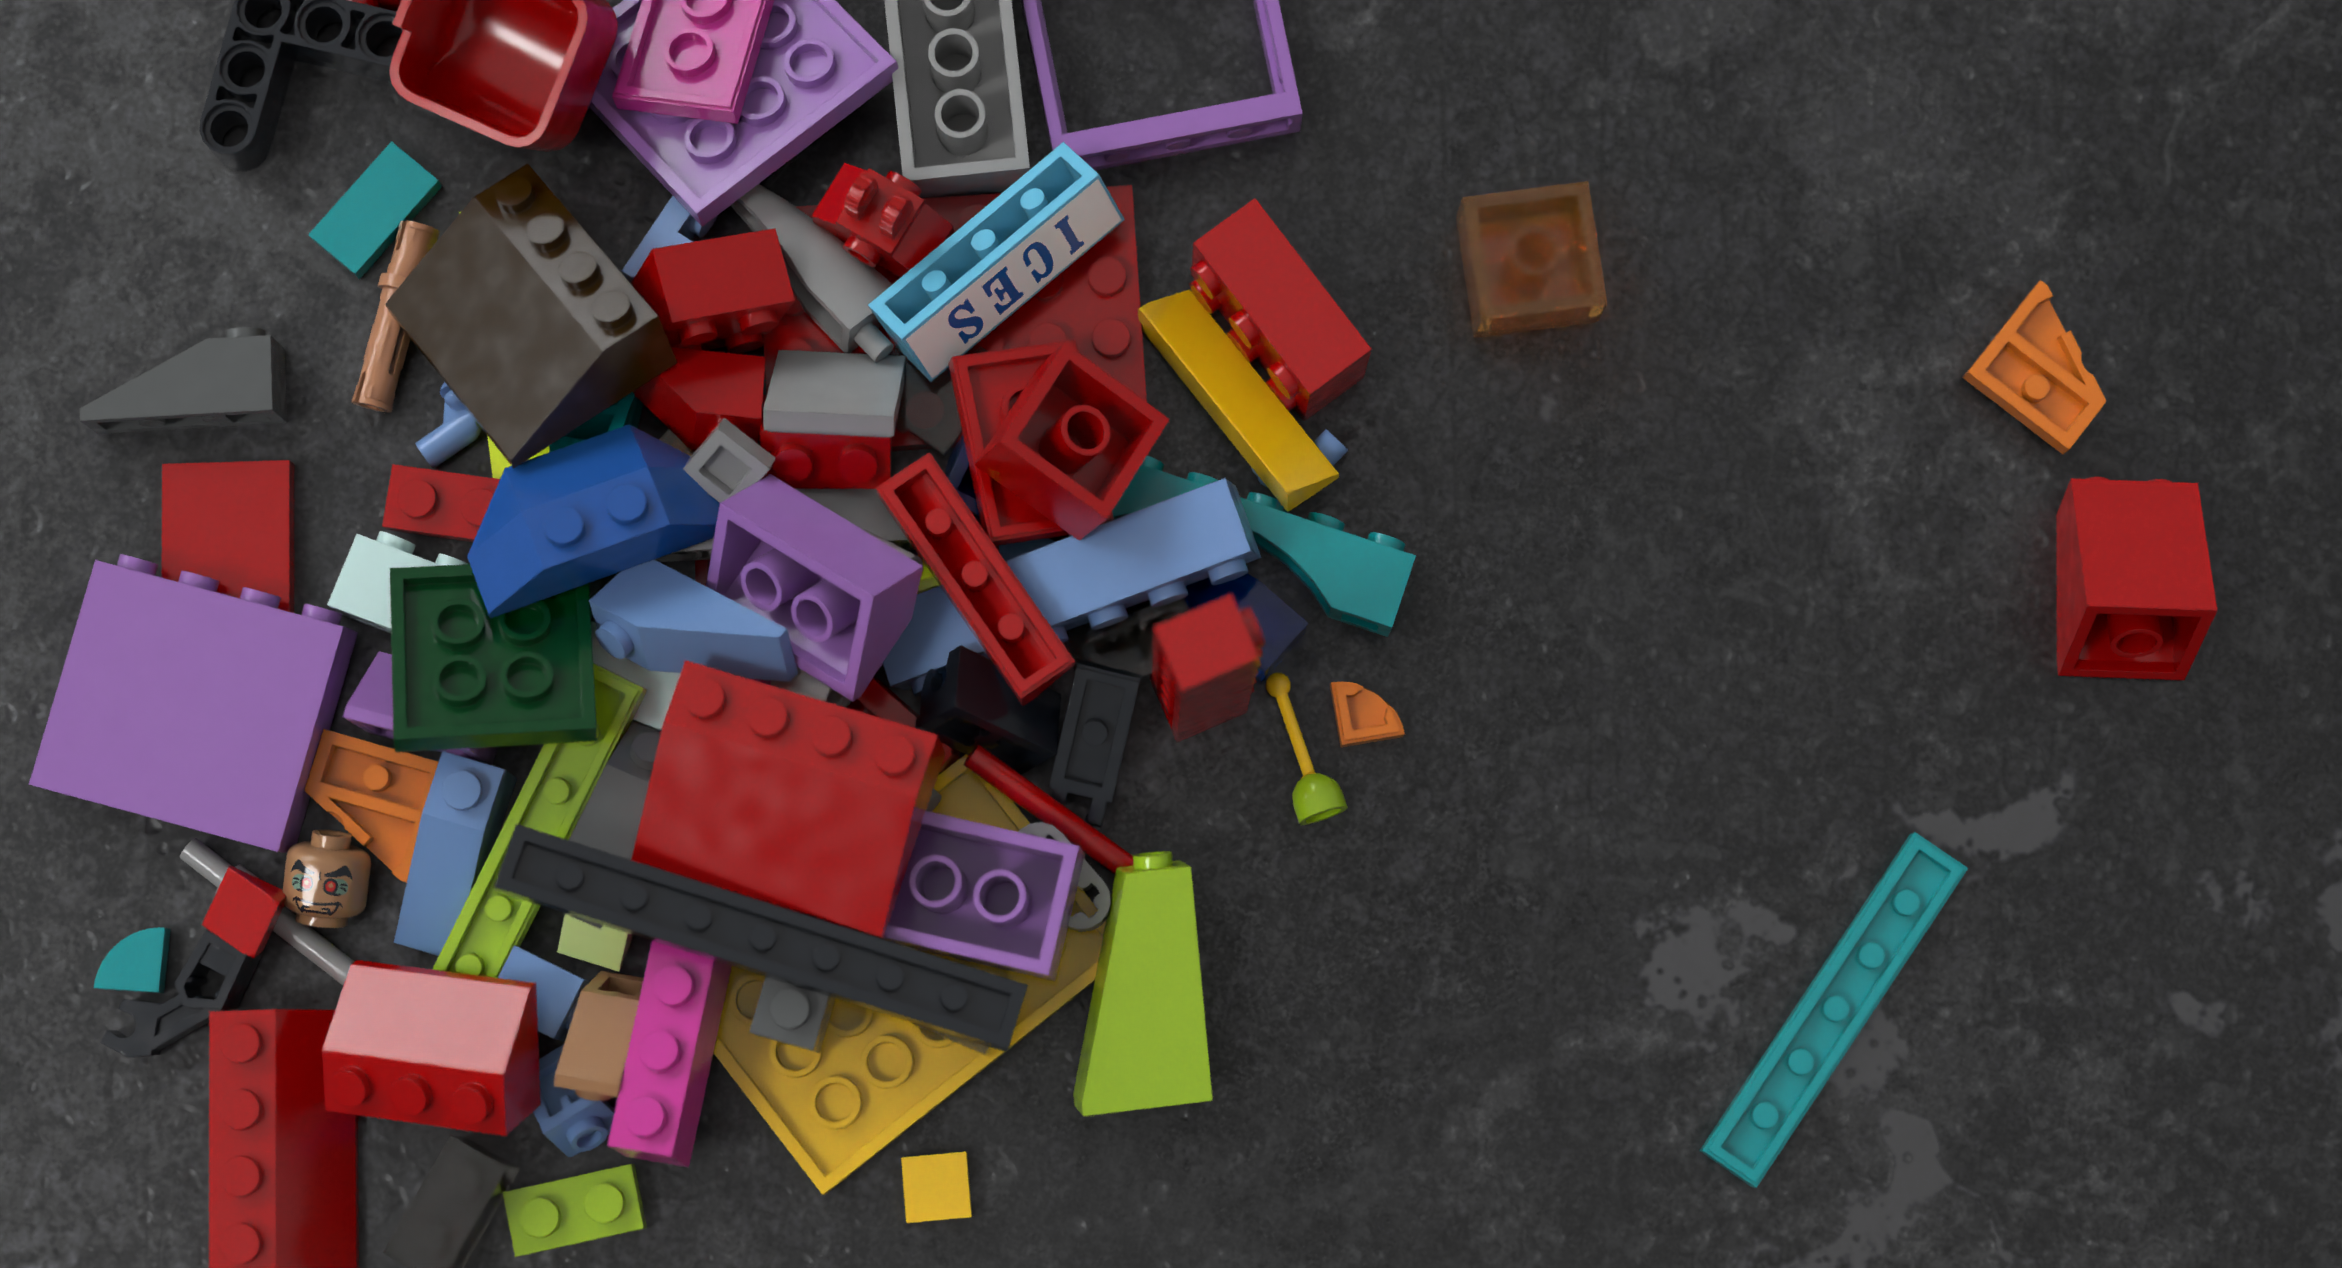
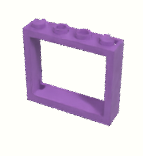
[1021,0,1303,170]

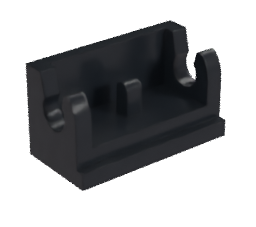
[915,645,1061,774]

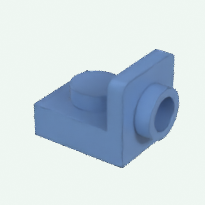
[533,1044,615,1157]

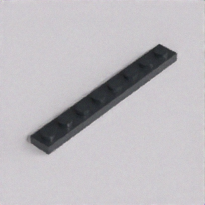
[494,824,1028,1052]

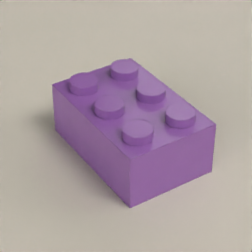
[883,811,1085,981]

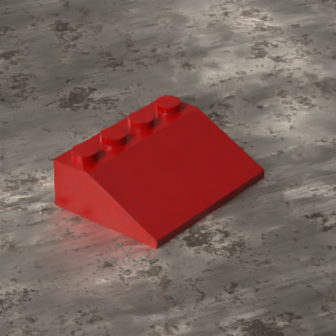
[631,660,945,939]

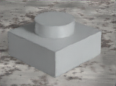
[684,418,775,502]

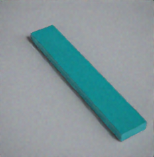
[1699,832,1968,1188]

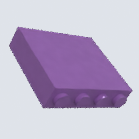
[29,554,358,853]

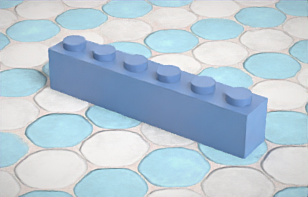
[883,478,1261,696]

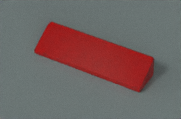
[876,452,1076,706]

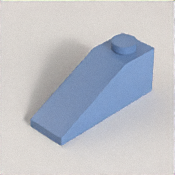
[589,559,798,682]
[394,751,517,956]

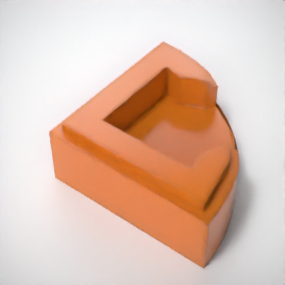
[1330,682,1405,747]

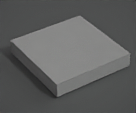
[763,350,906,438]

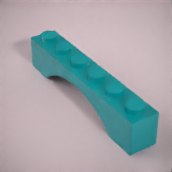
[1112,456,1416,637]

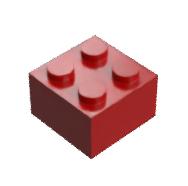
[631,228,795,354]
[974,342,1170,541]

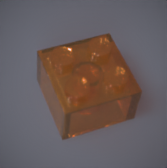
[1456,181,1607,338]

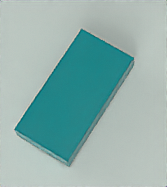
[308,141,442,279]

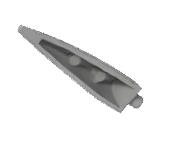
[731,184,894,363]

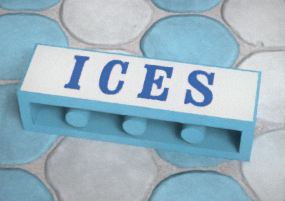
[868,142,1125,382]

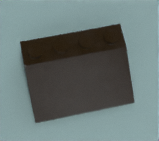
[385,163,678,468]

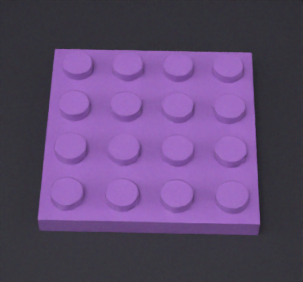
[589,0,898,227]

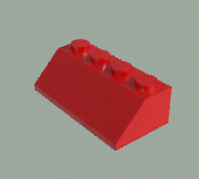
[209,1009,359,1268]

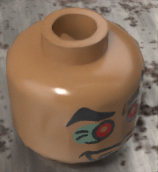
[283,830,371,928]

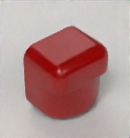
[389,0,618,152]

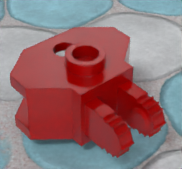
[812,163,955,277]

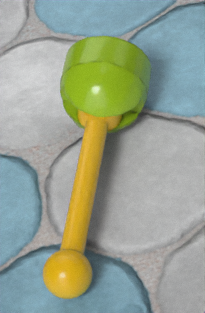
[1265,672,1348,825]

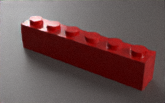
[1152,594,1266,742]

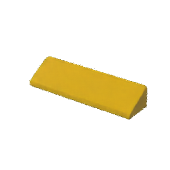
[1138,289,1339,512]

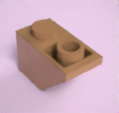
[554,971,644,1101]

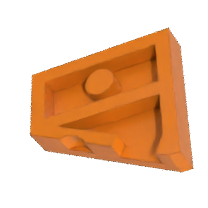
[1962,280,2107,454]
[304,729,439,883]

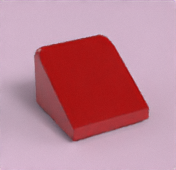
[202,865,286,959]

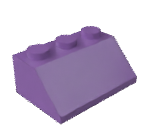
[706,474,923,702]

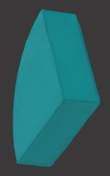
[94,927,171,993]

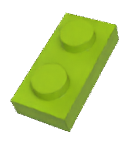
[503,1164,647,1257]

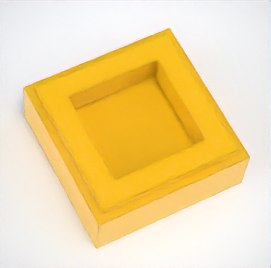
[901,1152,972,1223]

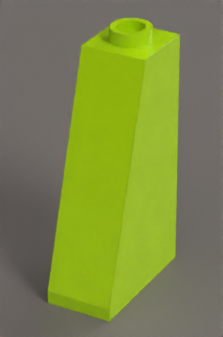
[1073,851,1213,1116]

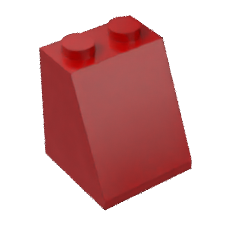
[2057,477,2218,680]

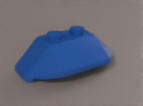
[467,425,720,618]

